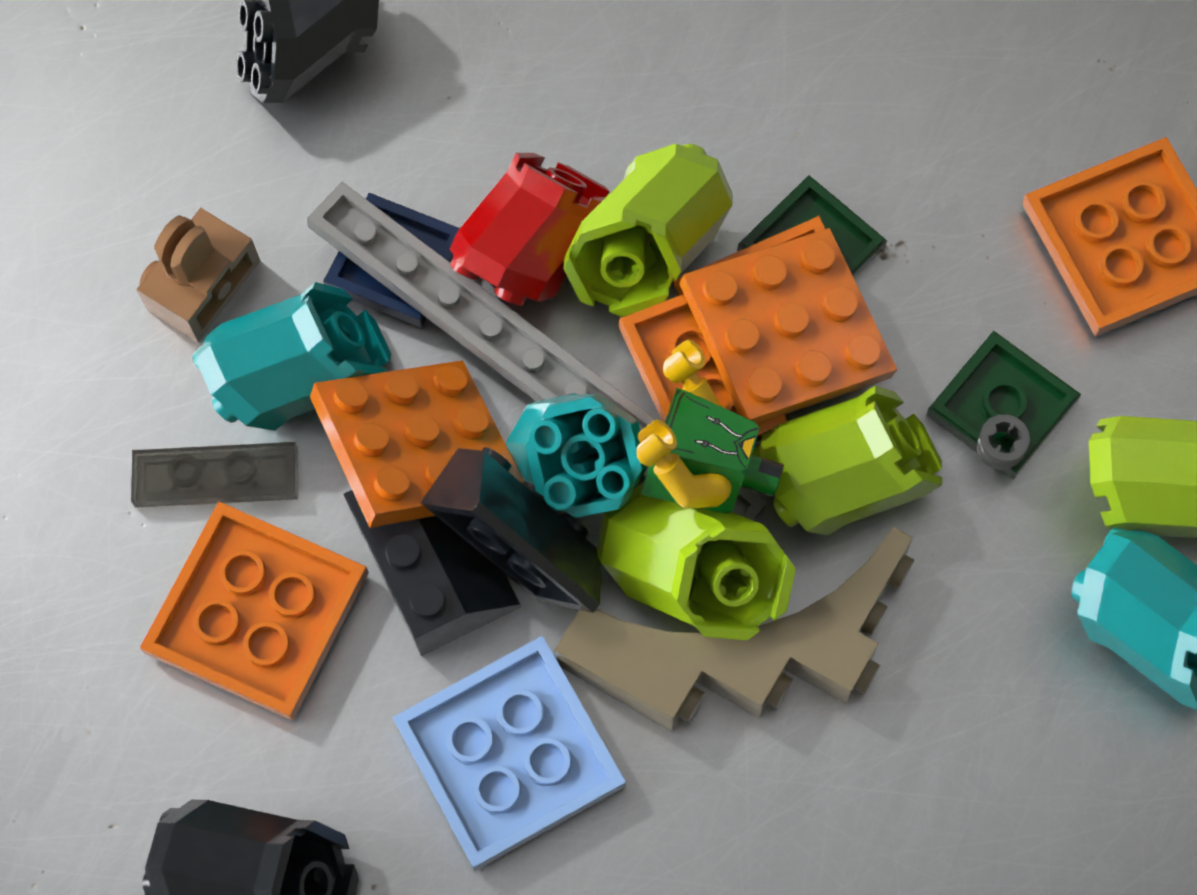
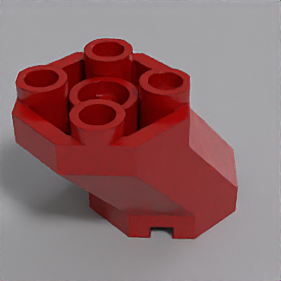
[449,153,610,306]

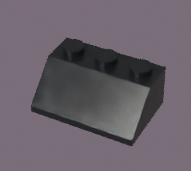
[420,447,601,613]
[343,490,521,656]

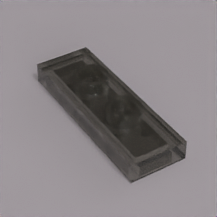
[131,442,298,508]

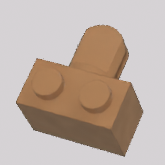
[136,207,260,342]

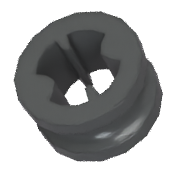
[976,414,1030,470]

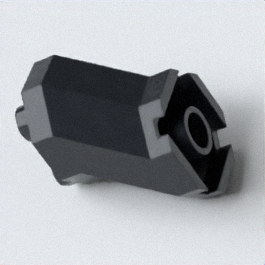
[236,0,379,103]
[142,799,359,895]

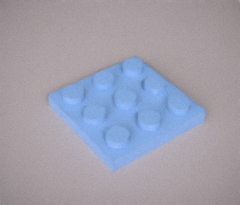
[392,636,626,871]

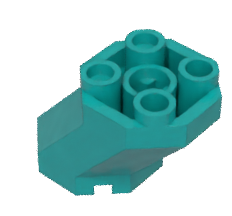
[192,282,391,431]
[505,393,648,518]
[1071,528,1197,710]

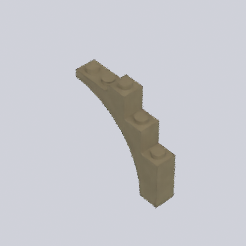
[554,527,915,732]

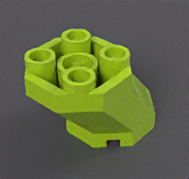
[563,143,733,317]
[752,385,942,536]
[1089,416,1197,538]
[597,483,796,640]

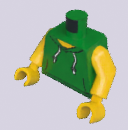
[636,340,784,513]

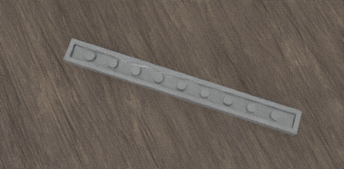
[307,181,767,521]

